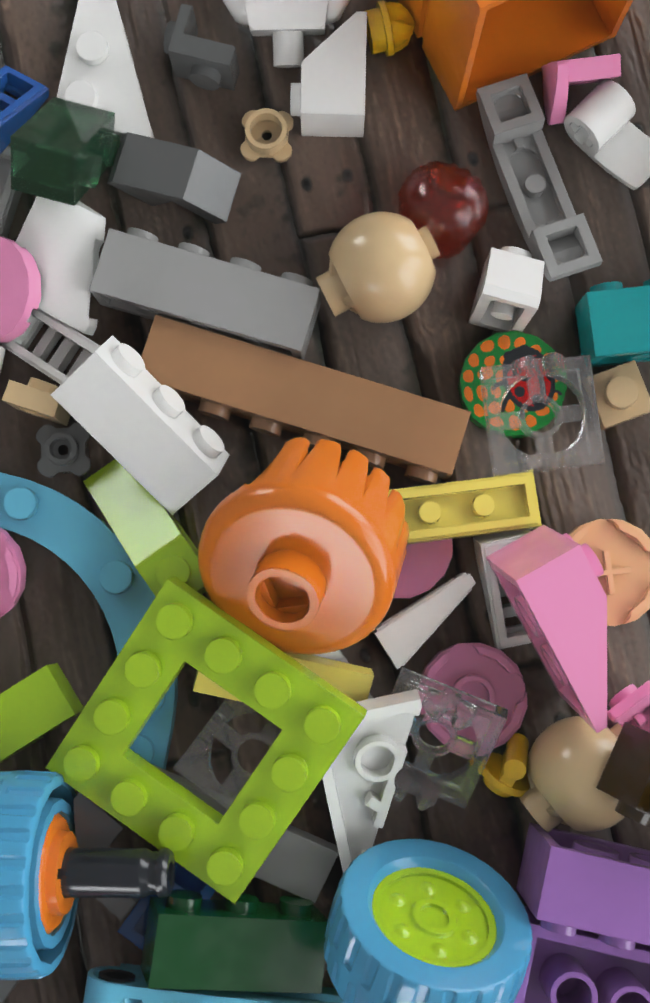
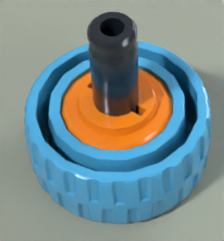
[0,770,175,980]

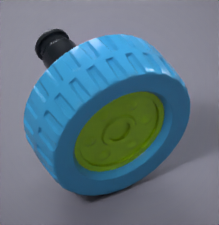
[324,839,533,1003]

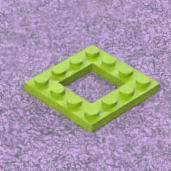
[45,576,367,904]

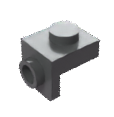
[163,3,240,91]

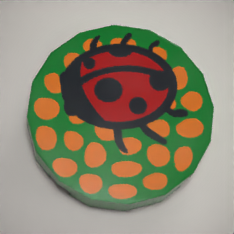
[458,331,567,439]

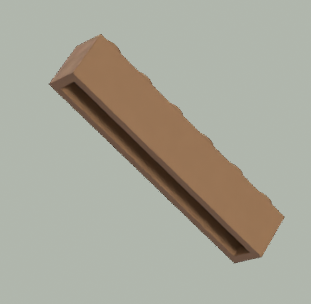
[141,314,471,485]

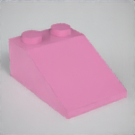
[486,524,607,733]

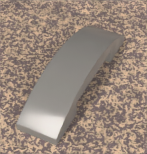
[476,73,603,282]

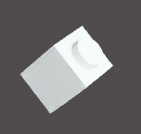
[290,11,367,137]
[468,246,545,332]

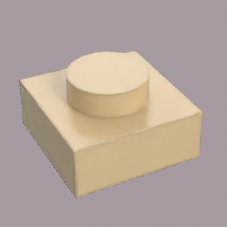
[580,360,650,431]
[2,377,71,426]

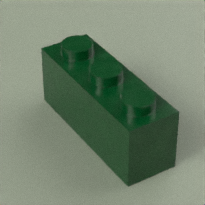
[140,889,328,994]

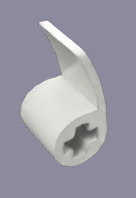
[563,79,650,190]

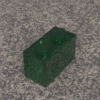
[11,97,120,206]

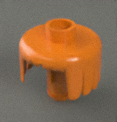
[198,437,409,655]

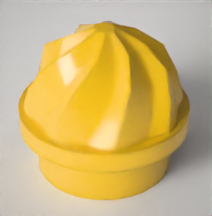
[364,0,415,57]

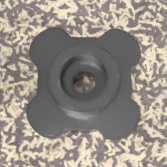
[36,423,91,478]

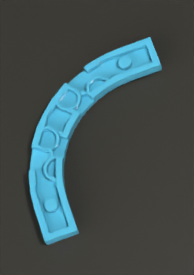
[0,472,178,769]

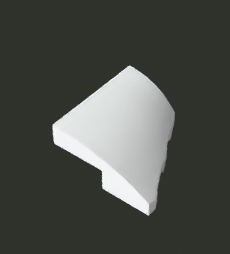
[16,184,106,336]

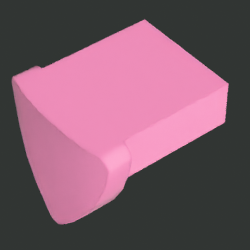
[542,53,621,125]

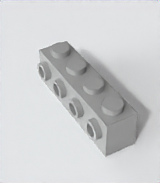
[89,227,321,360]

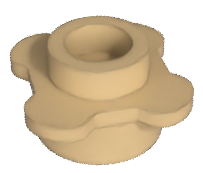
[240,108,294,163]

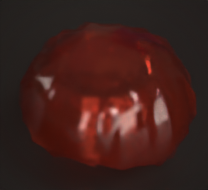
[398,160,489,259]

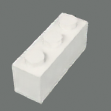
[51,335,230,515]

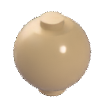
[315,211,440,323]
[519,716,625,833]

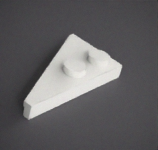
[51,0,154,141]
[322,689,422,873]

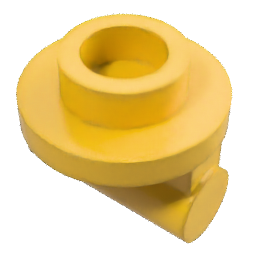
[478,733,530,798]

